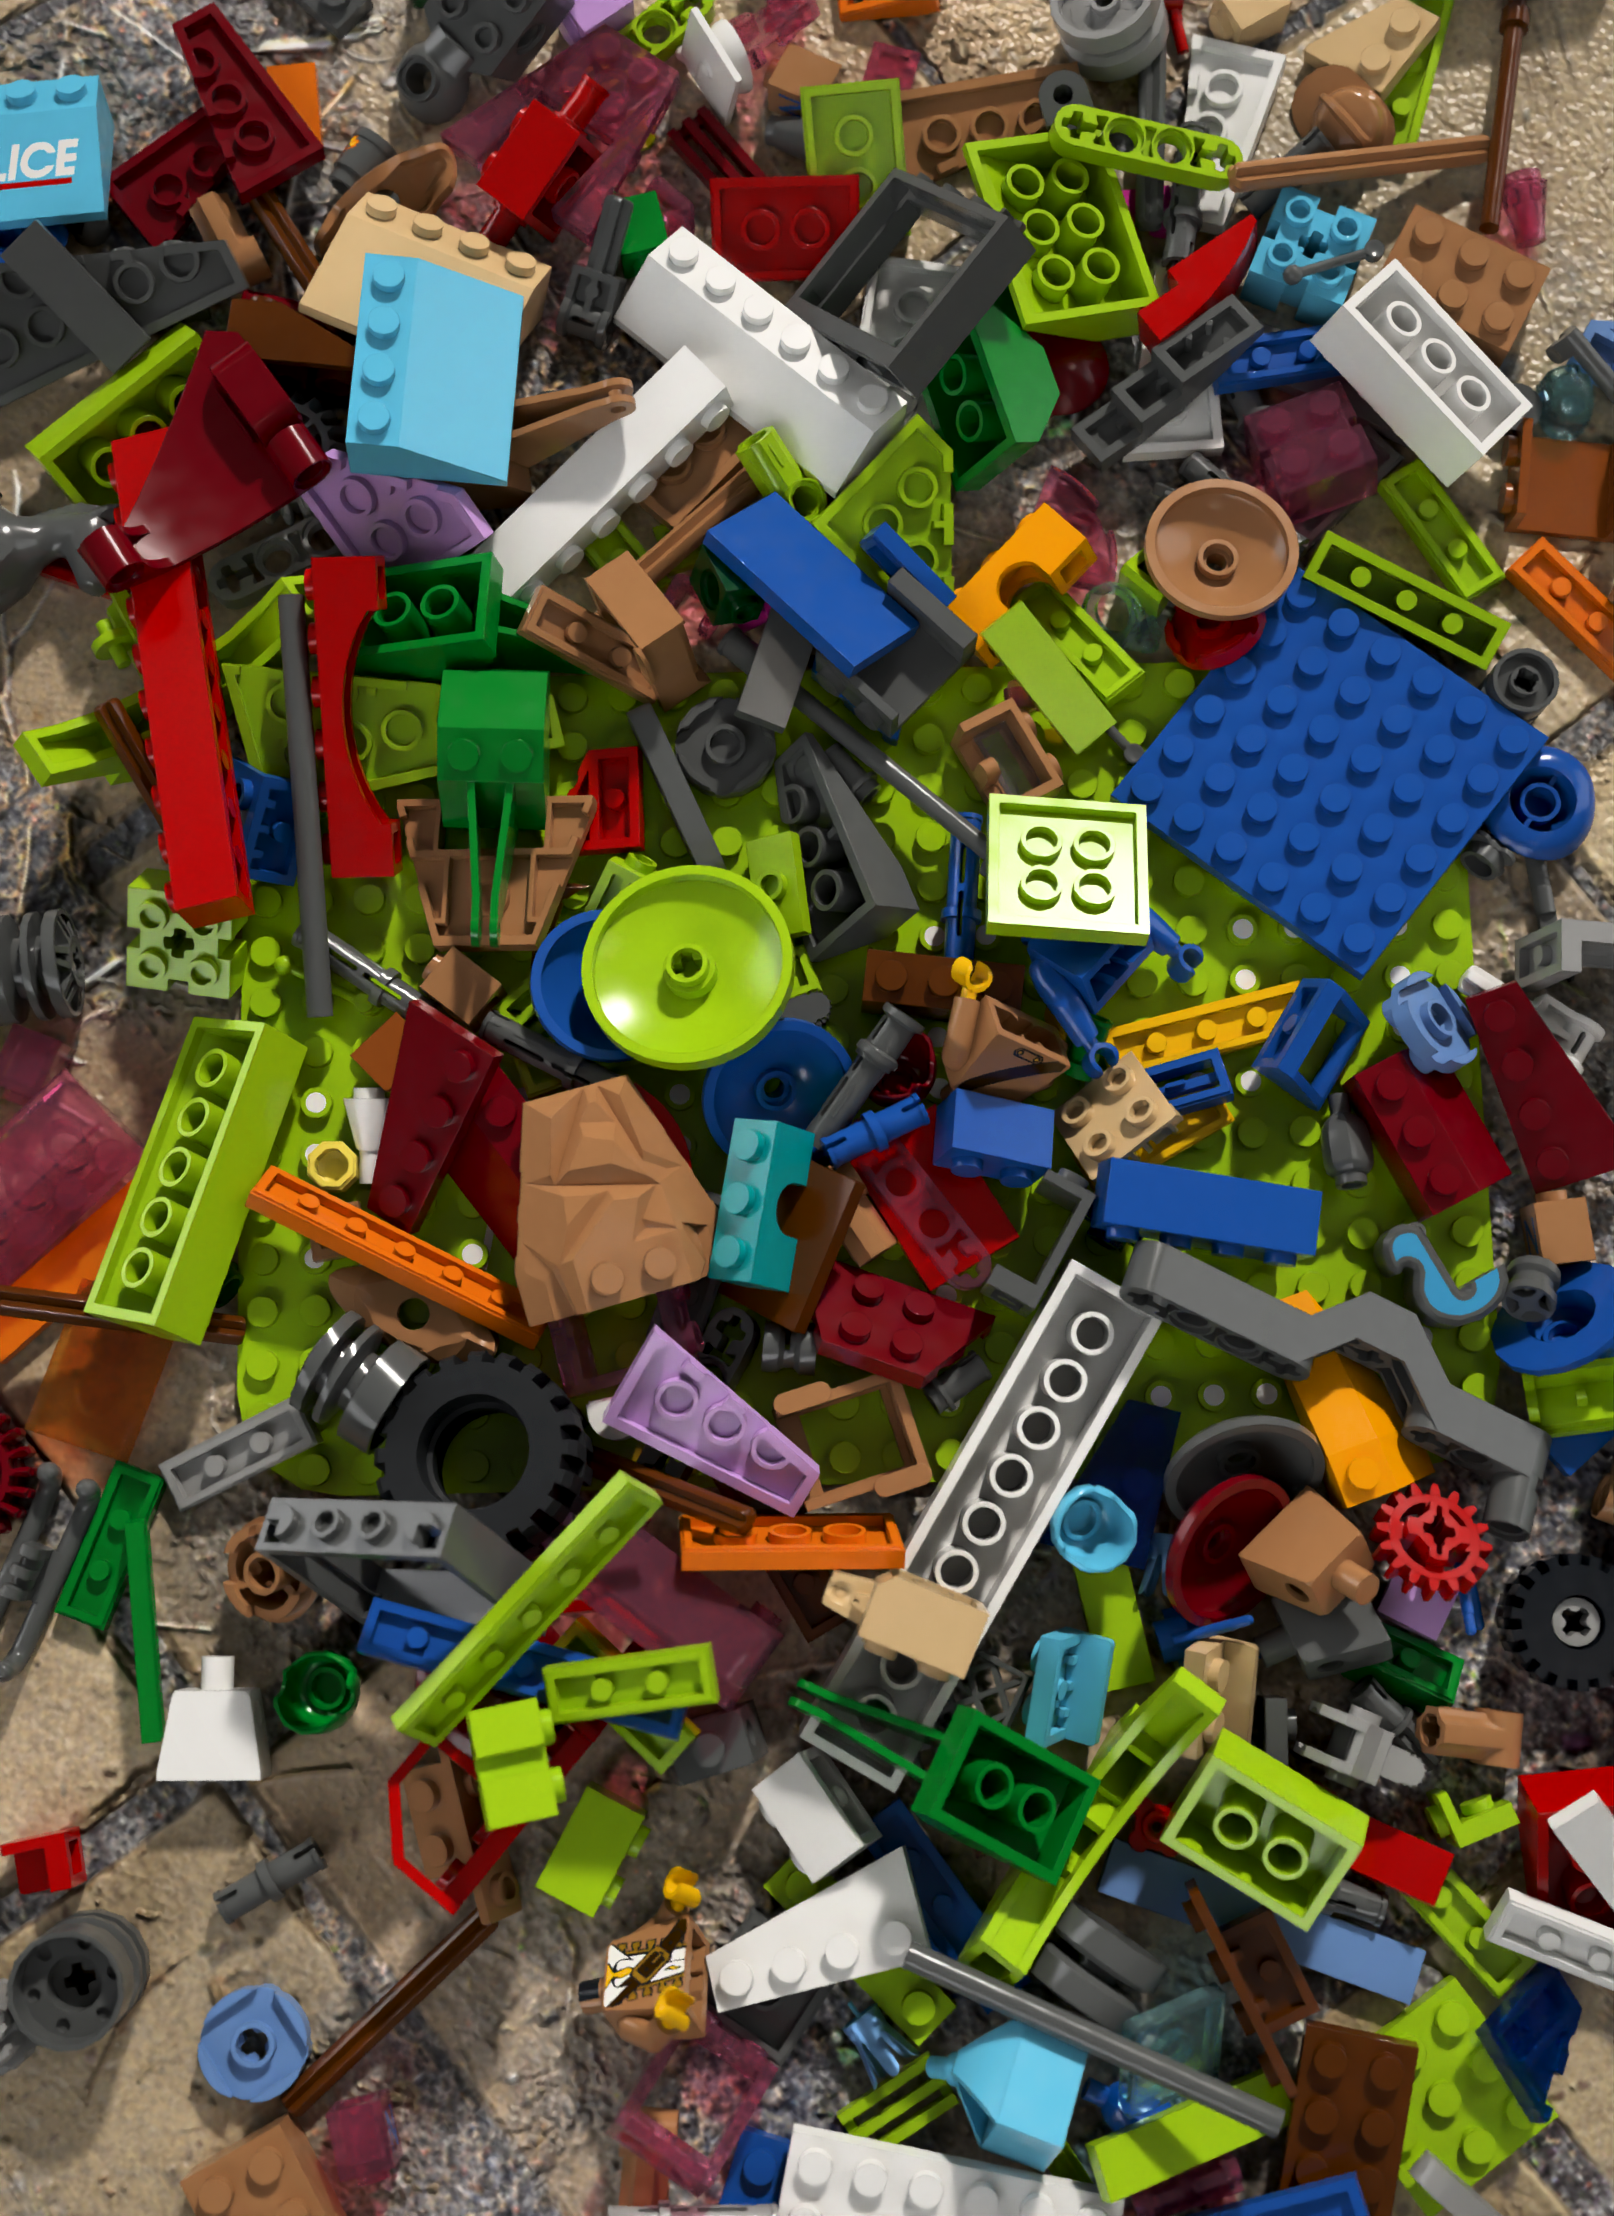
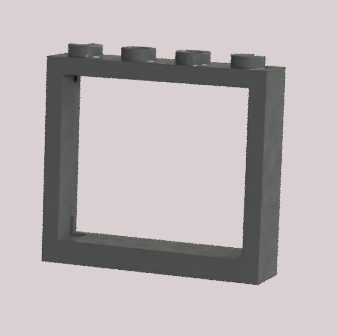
[785,167,1036,399]
[254,1497,547,1637]

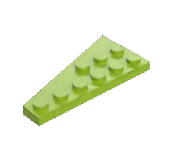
[221,663,565,791]

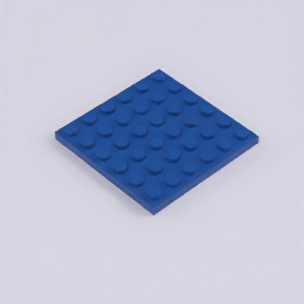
[1110,566,1549,981]

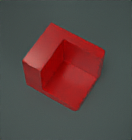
[0,1826,87,1894]

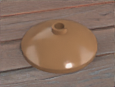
[1144,479,1299,621]

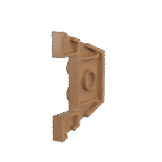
[396,795,597,952]

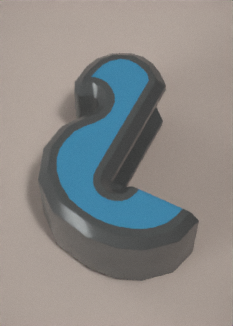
[1373,1224,1509,1330]

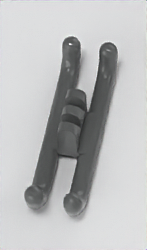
[0,1462,101,1683]

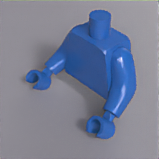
[1021,907,1204,1079]

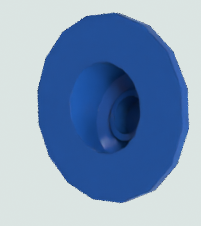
[1491,1262,1614,1376]

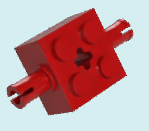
[476,73,610,248]

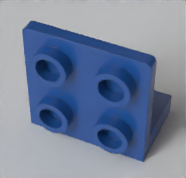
[232,754,297,887]

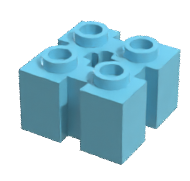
[1239,187,1377,326]

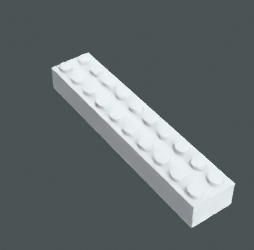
[799,1259,1163,1793]

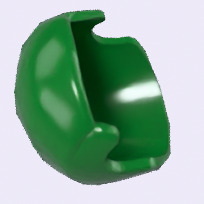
[273,1650,361,1735]

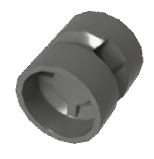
[1477,648,1560,725]

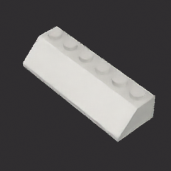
[614,226,908,499]

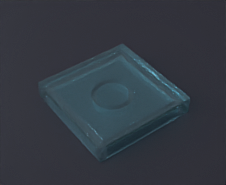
[1118,1982,1226,2120]

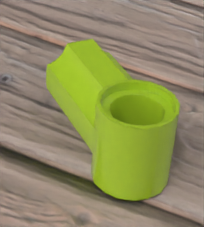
[735,426,827,524]

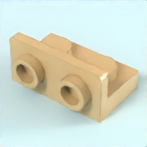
[1181,1635,1259,1760]

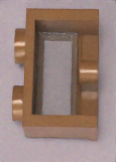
[950,697,1064,806]

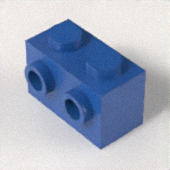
[932,1088,1055,1188]

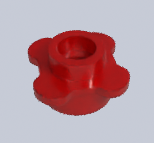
[1128,1797,1178,1857]

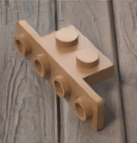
[403,1749,522,1925]

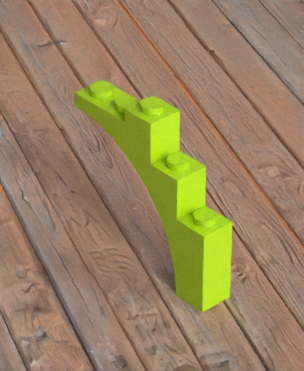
[13,575,315,787]
[956,1666,1227,1986]

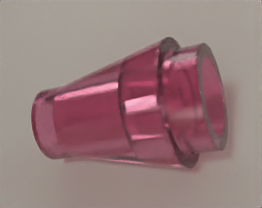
[1502,168,1548,249]

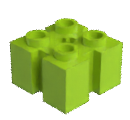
[126,868,248,999]
[465,1697,567,1832]

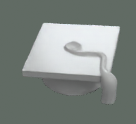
[676,6,753,127]

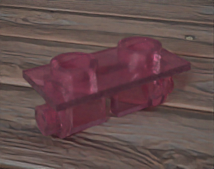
[1130,2151,1244,2216]

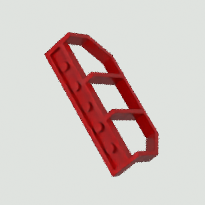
[387,1597,672,1916]

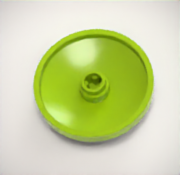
[581,865,796,1071]

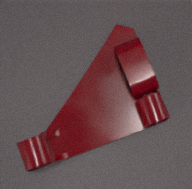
[77,331,332,593]

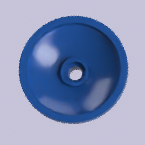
[530,909,634,1063]
[702,1017,853,1162]

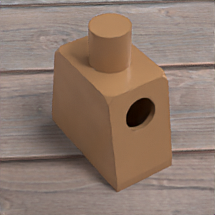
[1238,1485,1379,1616]

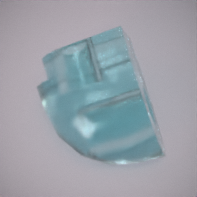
[1536,364,1594,440]

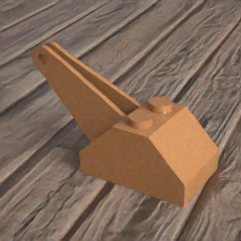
[442,377,636,510]

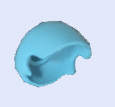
[1049,1484,1137,1573]

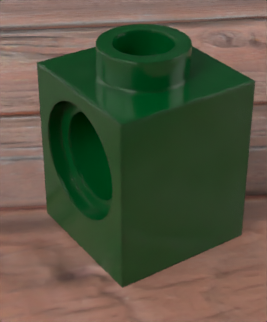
[689,544,765,626]

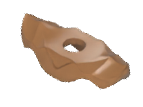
[314,142,457,259]
[328,1265,499,1364]

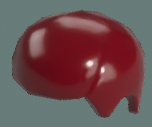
[868,1033,937,1107]

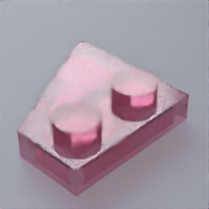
[728,0,821,70]

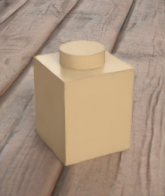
[1209,0,1292,47]

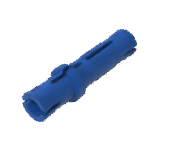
[940,812,983,960]

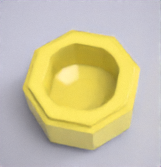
[307,1141,359,1192]

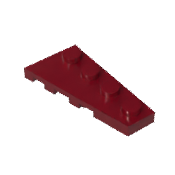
[172,2,326,205]
[1465,980,1614,1194]
[367,999,504,1235]

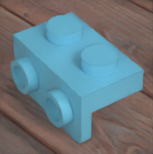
[1022,1626,1115,1748]

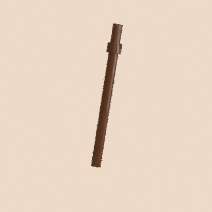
[1479,0,1531,235]

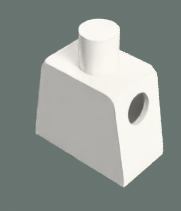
[156,1655,272,1781]

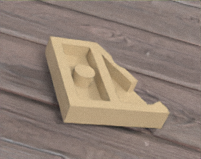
[1304,0,1440,101]

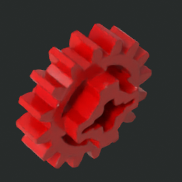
[1369,1483,1493,1602]

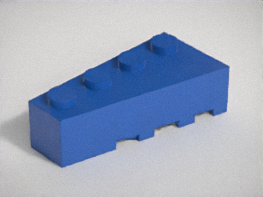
[1090,1157,1323,1268]

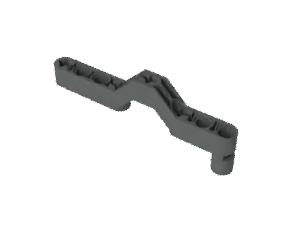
[1119,1240,1552,1542]

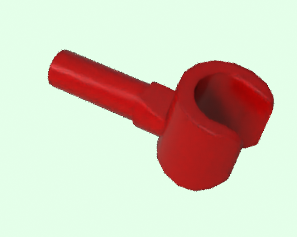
[1164,0,1189,55]

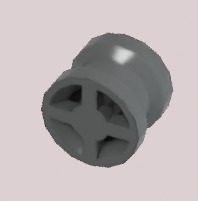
[1502,1255,1561,1322]

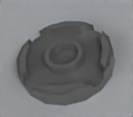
[675,696,777,799]

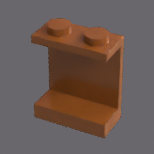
[1498,417,1614,543]

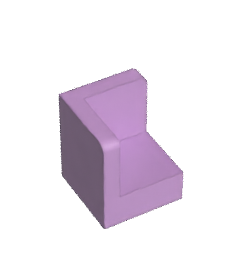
[1370,1575,1458,1641]

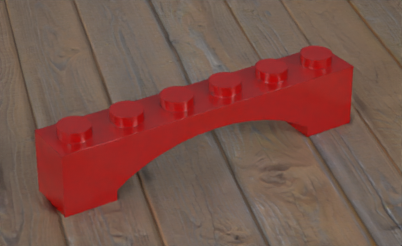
[304,555,403,878]

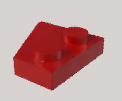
[567,746,645,856]

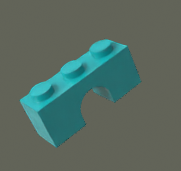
[707,1118,815,1292]

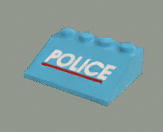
[0,75,115,230]

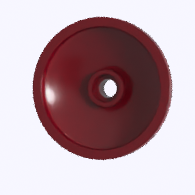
[1165,1474,1291,1627]

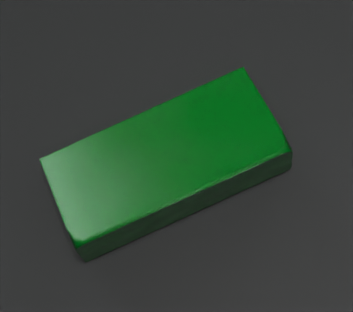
[1341,1621,1464,1714]

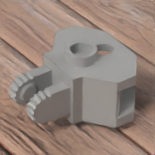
[1293,1700,1427,1790]

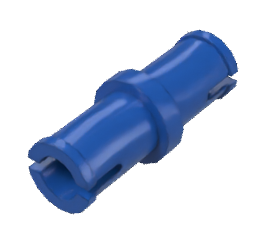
[819,1093,930,1170]

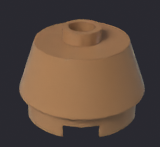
[223,1516,319,1623]

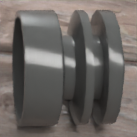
[0,908,85,1026]
[289,1310,431,1455]
[7,1909,151,2052]

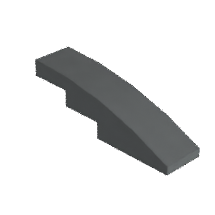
[1071,294,1264,473]

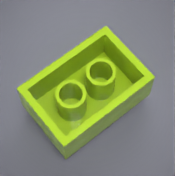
[1159,1727,1370,1932]

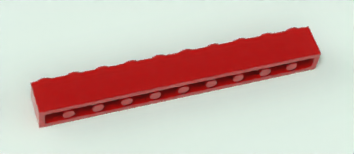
[107,427,255,929]

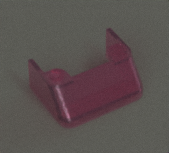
[577,1518,786,1712]

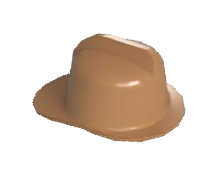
[1291,64,1396,151]

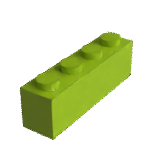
[1302,530,1512,671]

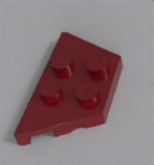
[811,1260,996,1390]

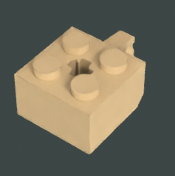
[822,1569,990,1682]

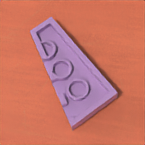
[602,1324,820,1518]

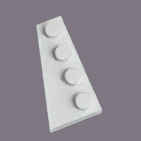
[1184,34,1286,236]

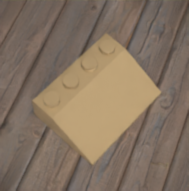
[298,192,552,345]

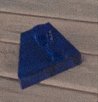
[1475,1962,1582,2124]

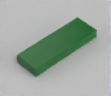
[54,1460,167,1631]

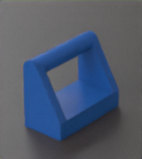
[1251,978,1370,1111]

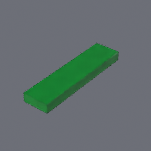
[124,1518,165,1744]

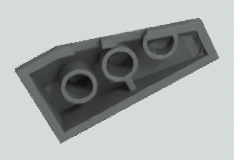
[774,732,920,963]

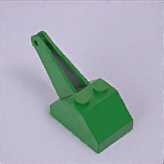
[922,286,1060,492]
[354,552,591,683]
[437,668,550,948]
[787,1678,1101,1886]

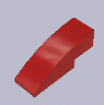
[1137,214,1257,353]

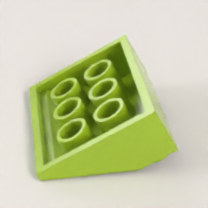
[962,129,1159,342]

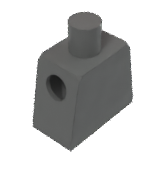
[1252,1597,1394,1680]
[667,1699,769,1786]

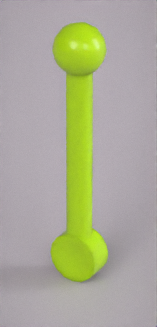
[274,955,374,1014]

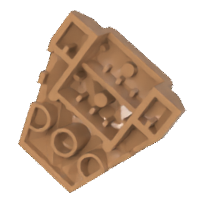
[514,1074,719,1327]

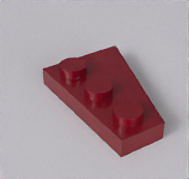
[109,107,228,247]

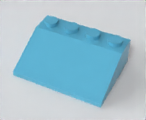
[345,253,524,487]

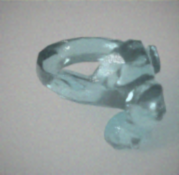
[1082,582,1162,654]

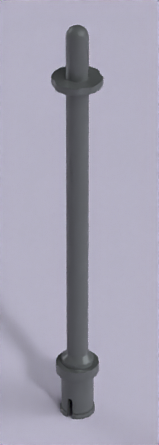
[717,627,986,878]

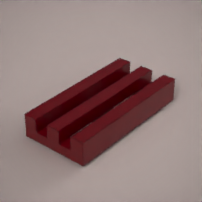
[666,105,766,191]

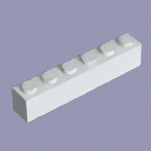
[471,345,734,604]

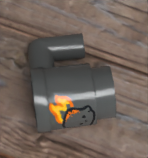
[328,126,399,204]

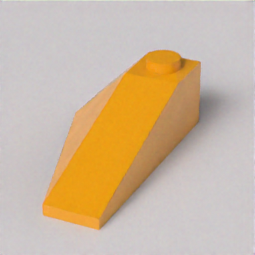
[1280,1290,1435,1509]

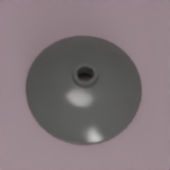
[1163,1415,1325,1520]

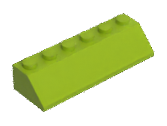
[83,1016,308,1346]

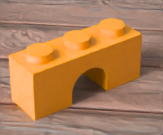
[947,502,1098,670]

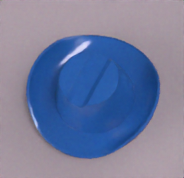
[1484,746,1595,861]

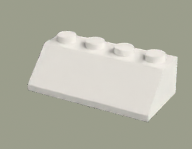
[1309,258,1533,488]

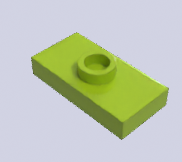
[745,831,812,939]

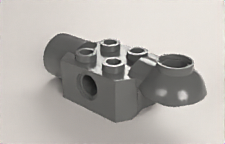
[396,0,575,125]

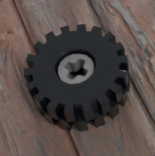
[1496,1553,1614,1692]

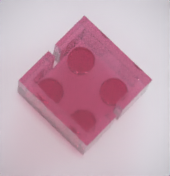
[1244,381,1378,525]

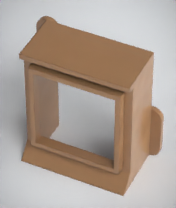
[585,550,711,712]
[772,1375,932,1513]

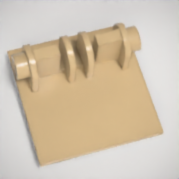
[1054,1051,1184,1183]

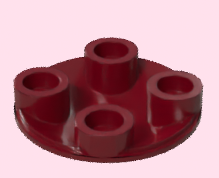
[1027,331,1109,418]

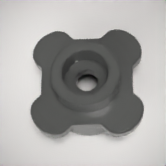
[1460,830,1516,881]

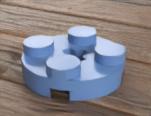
[1382,971,1478,1074]
[198,1983,313,2103]

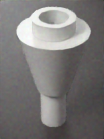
[343,1087,389,1184]

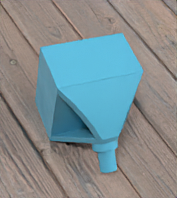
[926,2019,1088,2172]

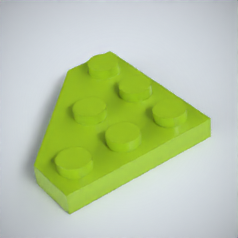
[812,413,954,593]

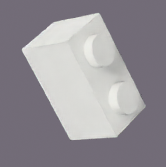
[751,1746,882,1884]

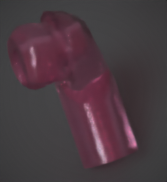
[645,175,696,238]

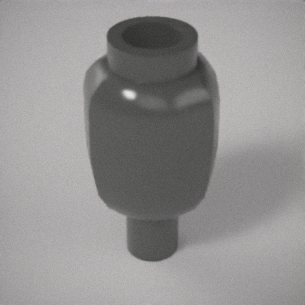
[1321,1092,1374,1190]

